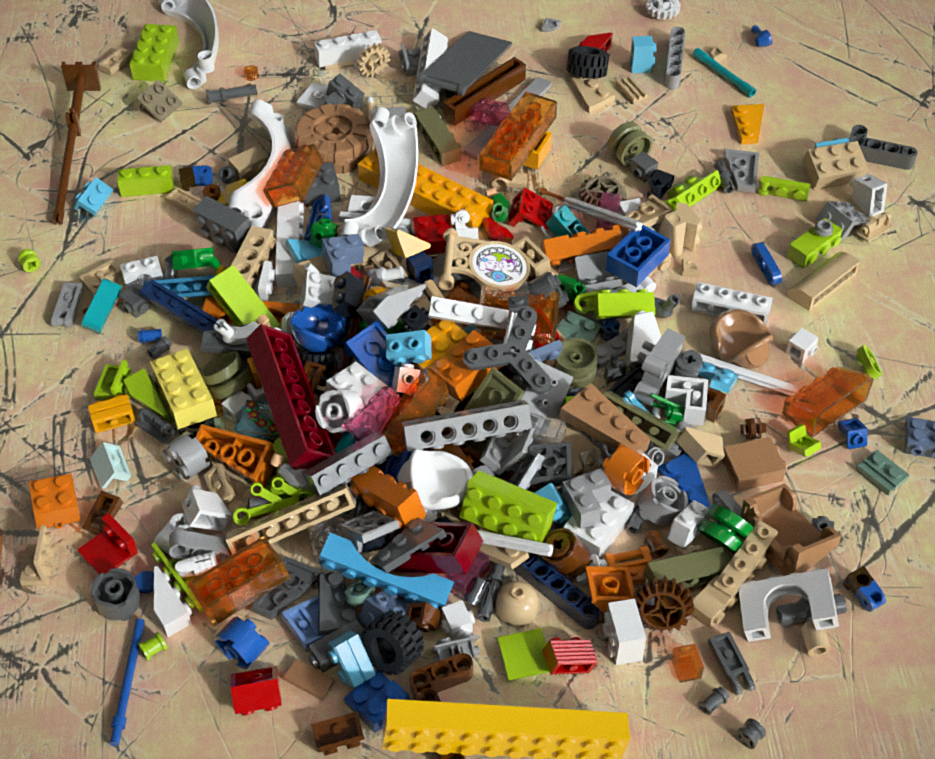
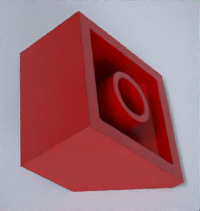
[230,665,282,716]

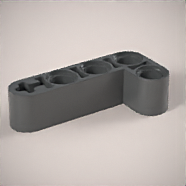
[849,125,918,170]

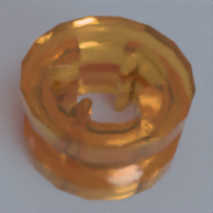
[243,65,259,81]

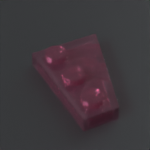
[342,386,401,441]

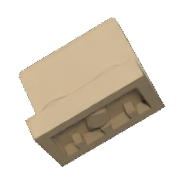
[20,525,57,586]

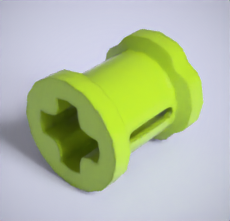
[138,632,168,661]

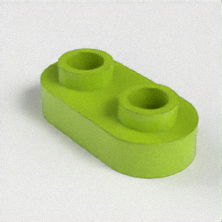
[573,291,599,314]
[856,345,882,380]

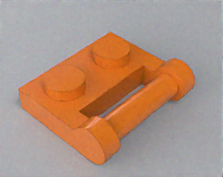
[604,545,652,585]

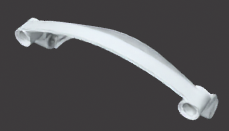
[159,0,219,89]
[228,100,294,228]
[340,107,418,247]

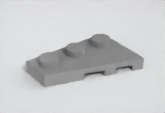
[724,148,759,193]

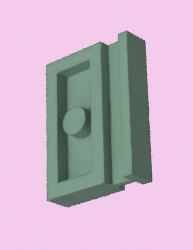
[856,450,909,496]

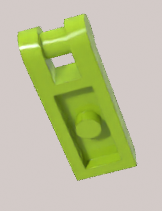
[757,176,810,202]

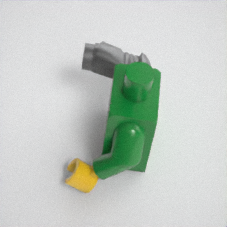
[164,247,227,279]

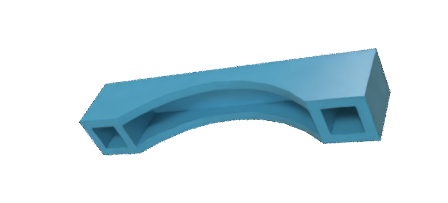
[319,533,454,612]

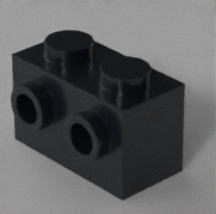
[332,271,365,320]

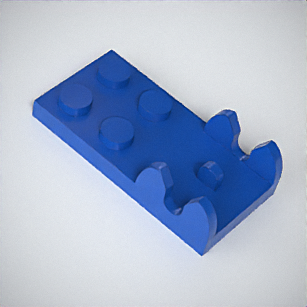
[344,321,427,405]

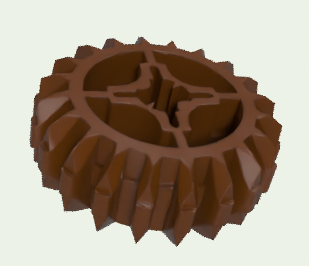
[634,576,694,634]

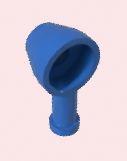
[751,25,773,47]

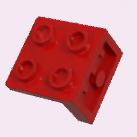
[508,187,553,230]
[78,513,138,575]

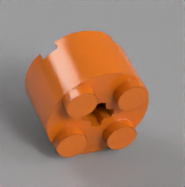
[602,444,650,495]

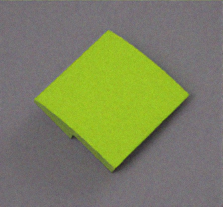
[497,628,550,681]

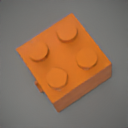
[28,473,81,530]

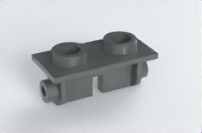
[135,408,178,444]

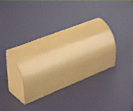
[786,252,860,311]

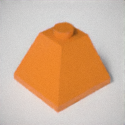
[585,566,636,613]

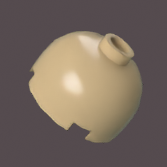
[495,581,540,627]

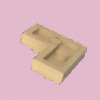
[79,260,123,297]

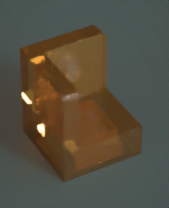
[671,644,704,683]

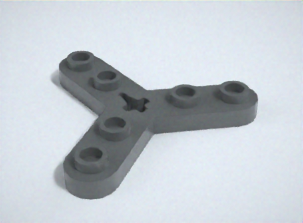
[463,306,551,394]

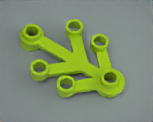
[233,476,314,525]

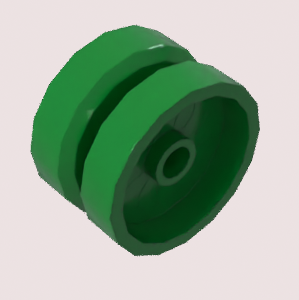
[697,503,754,554]

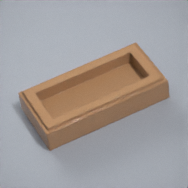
[283,659,335,701]

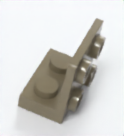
[132,80,182,122]

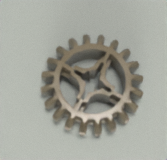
[578,175,627,213]

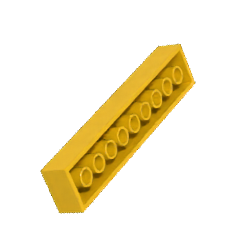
[382,699,630,759]

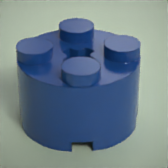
[214,616,270,670]

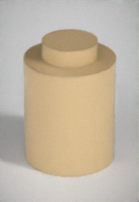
[801,620,831,657]

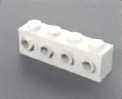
[314,30,381,67]
[691,282,773,326]

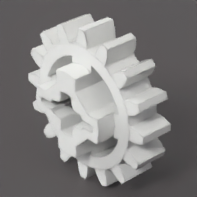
[646,0,680,20]

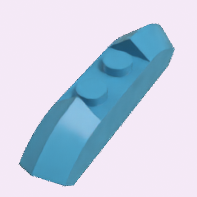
[143,275,217,298]

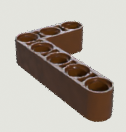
[409,653,473,759]

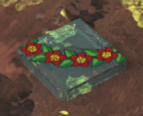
[237,399,280,440]

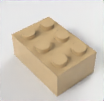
[803,141,869,190]

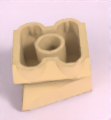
[658,203,702,258]

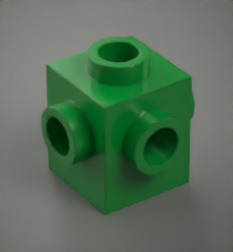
[309,218,338,249]

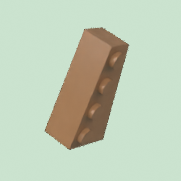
[559,383,651,455]

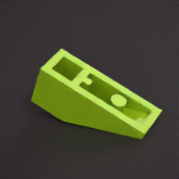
[123,368,174,424]

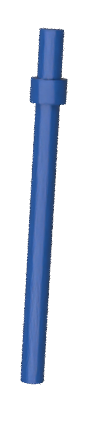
[109,619,145,746]

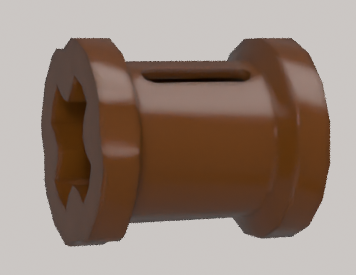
[642,530,669,559]

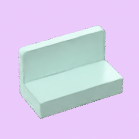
[90,442,131,489]

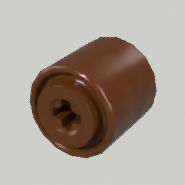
[542,528,591,579]

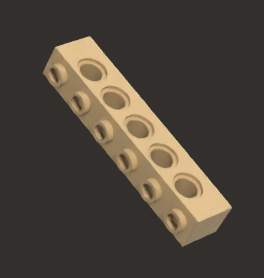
[226,483,355,559]

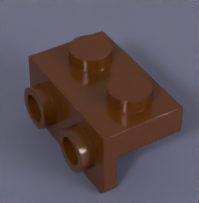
[311,712,365,756]

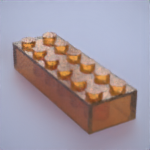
[479,91,557,181]

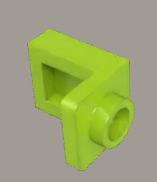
[787,424,821,457]

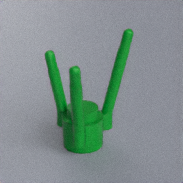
[638,393,685,425]

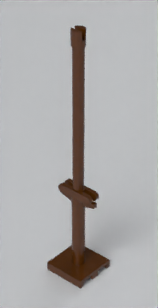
[52,62,101,225]

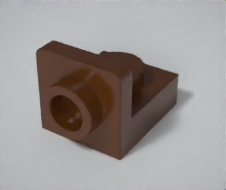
[706,387,727,423]

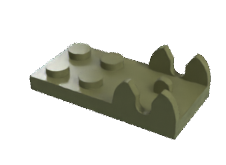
[462,368,525,454]

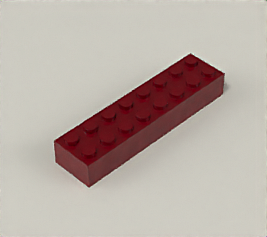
[246,324,335,469]

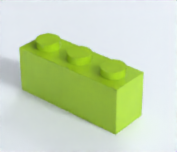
[117,165,174,197]
[787,218,843,269]
[593,289,655,319]

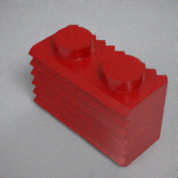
[542,637,598,675]

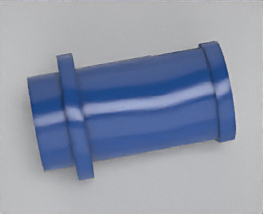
[138,329,162,344]

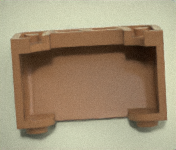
[741,483,841,576]

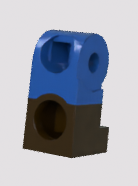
[179,165,213,191]
[843,566,886,612]

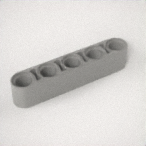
[665,27,685,89]

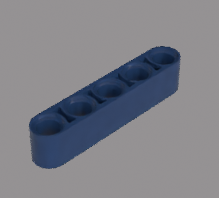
[514,552,600,629]

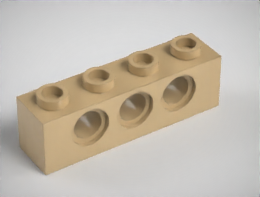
[230,226,276,289]

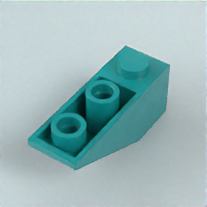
[545,205,590,238]

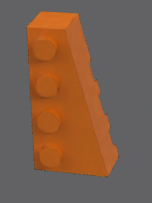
[540,225,622,266]
[196,424,275,488]
[349,466,427,529]

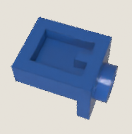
[838,418,867,449]

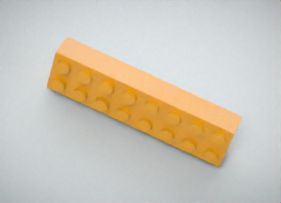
[358,148,493,231]

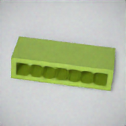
[206,265,280,328]

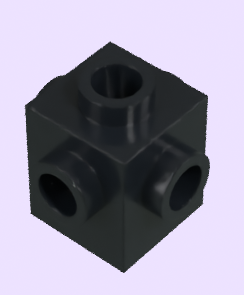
[401,304,434,332]

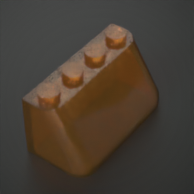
[782,366,873,438]

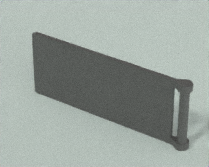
[416,31,512,96]

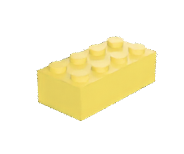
[150,348,217,430]

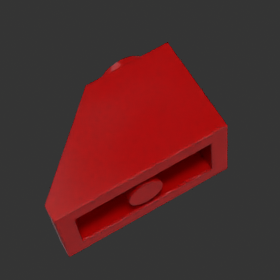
[579,32,613,52]

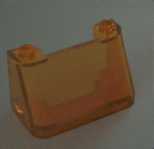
[476,285,560,345]

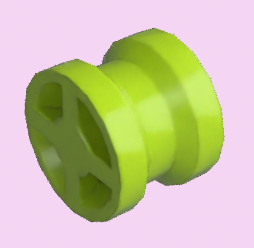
[17,249,41,272]

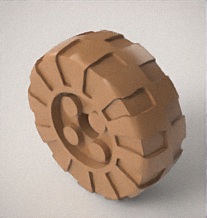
[294,104,374,174]

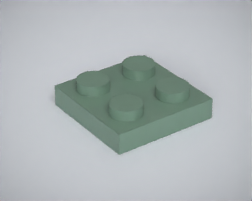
[556,311,601,343]

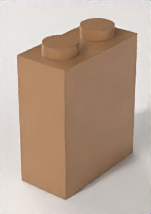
[722,437,787,492]

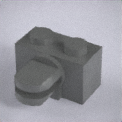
[324,73,365,109]

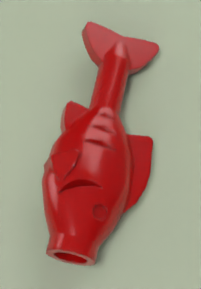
[482,217,514,242]

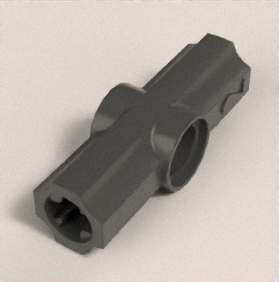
[776,593,847,626]

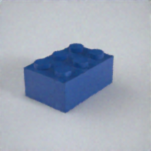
[606,225,671,287]

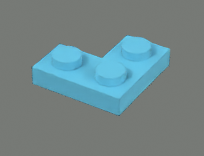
[698,362,739,394]

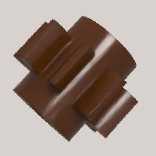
[740,418,767,439]

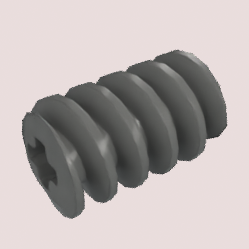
[672,350,703,378]

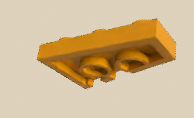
[731,104,764,144]

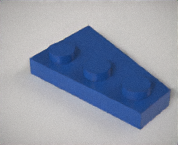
[304,194,332,241]
[657,453,710,508]

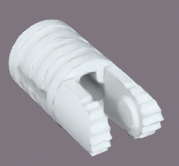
[175,551,218,578]

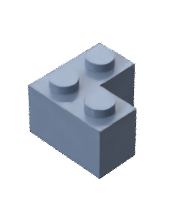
[322,234,364,277]

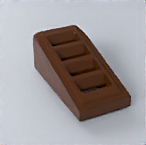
[82,491,123,535]

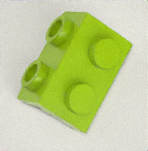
[94,360,131,400]

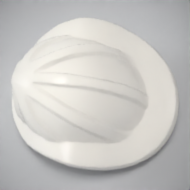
[397,449,473,510]

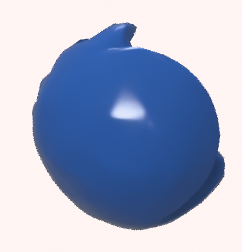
[290,304,346,352]

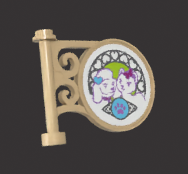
[438,228,530,292]

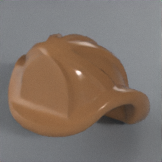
[709,309,773,369]

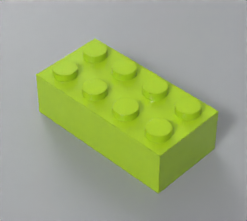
[129,24,179,82]
[460,471,557,543]

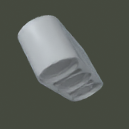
[169,530,232,567]

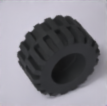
[566,46,610,79]
[361,611,424,675]

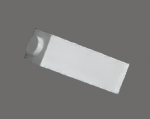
[625,311,661,369]

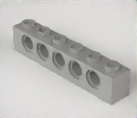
[401,400,532,453]

